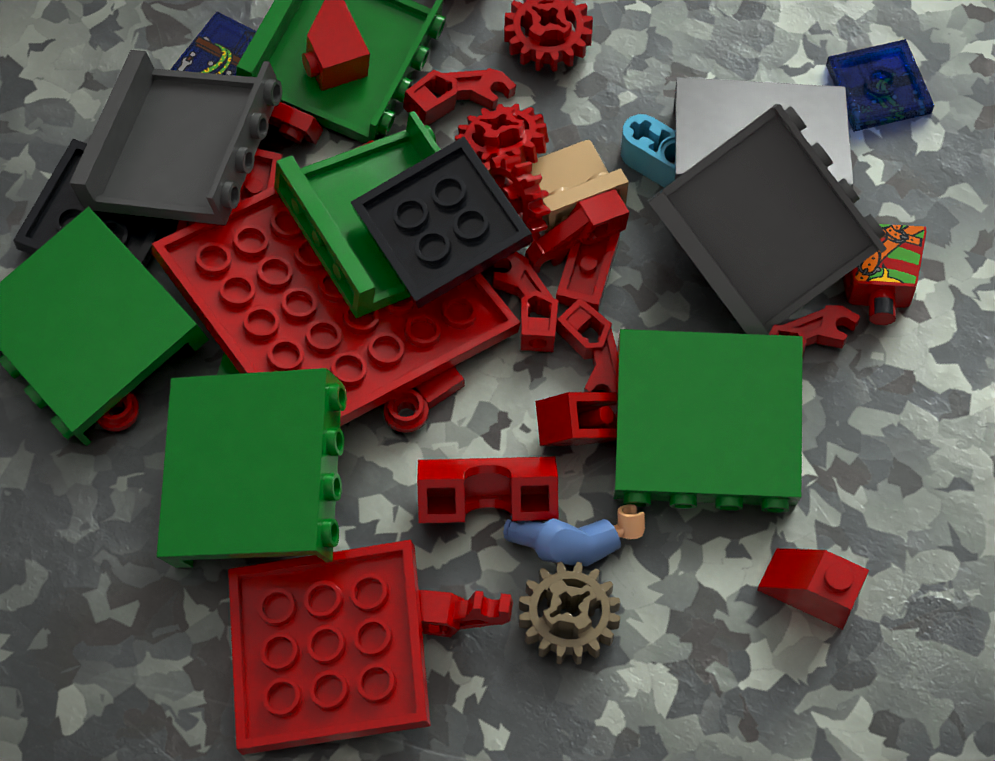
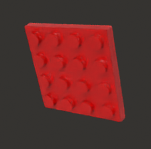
[228,540,431,755]

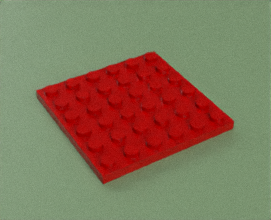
[152,140,521,426]

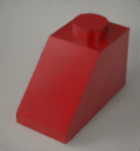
[302,0,370,91]
[535,392,618,446]
[757,548,869,630]

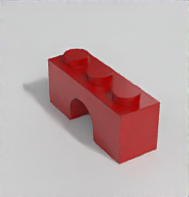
[417,456,559,523]

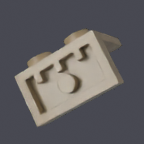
[531,140,629,234]

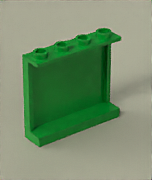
[236,0,446,144]
[274,111,441,318]
[0,206,209,446]
[613,329,803,513]
[156,368,347,568]

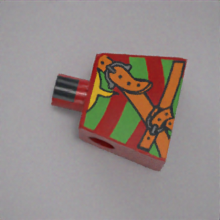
[843,224,926,325]

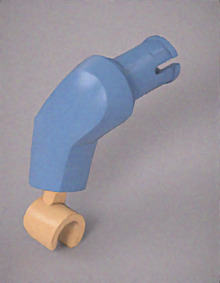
[503,504,645,566]

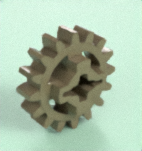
[518,561,620,665]

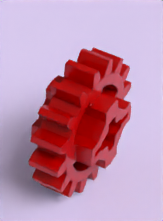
[504,0,593,72]
[455,104,549,163]
[483,154,551,247]

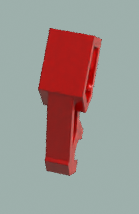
[403,68,516,125]
[525,189,629,274]
[493,252,559,352]
[556,298,619,392]
[769,305,861,356]
[419,590,513,638]

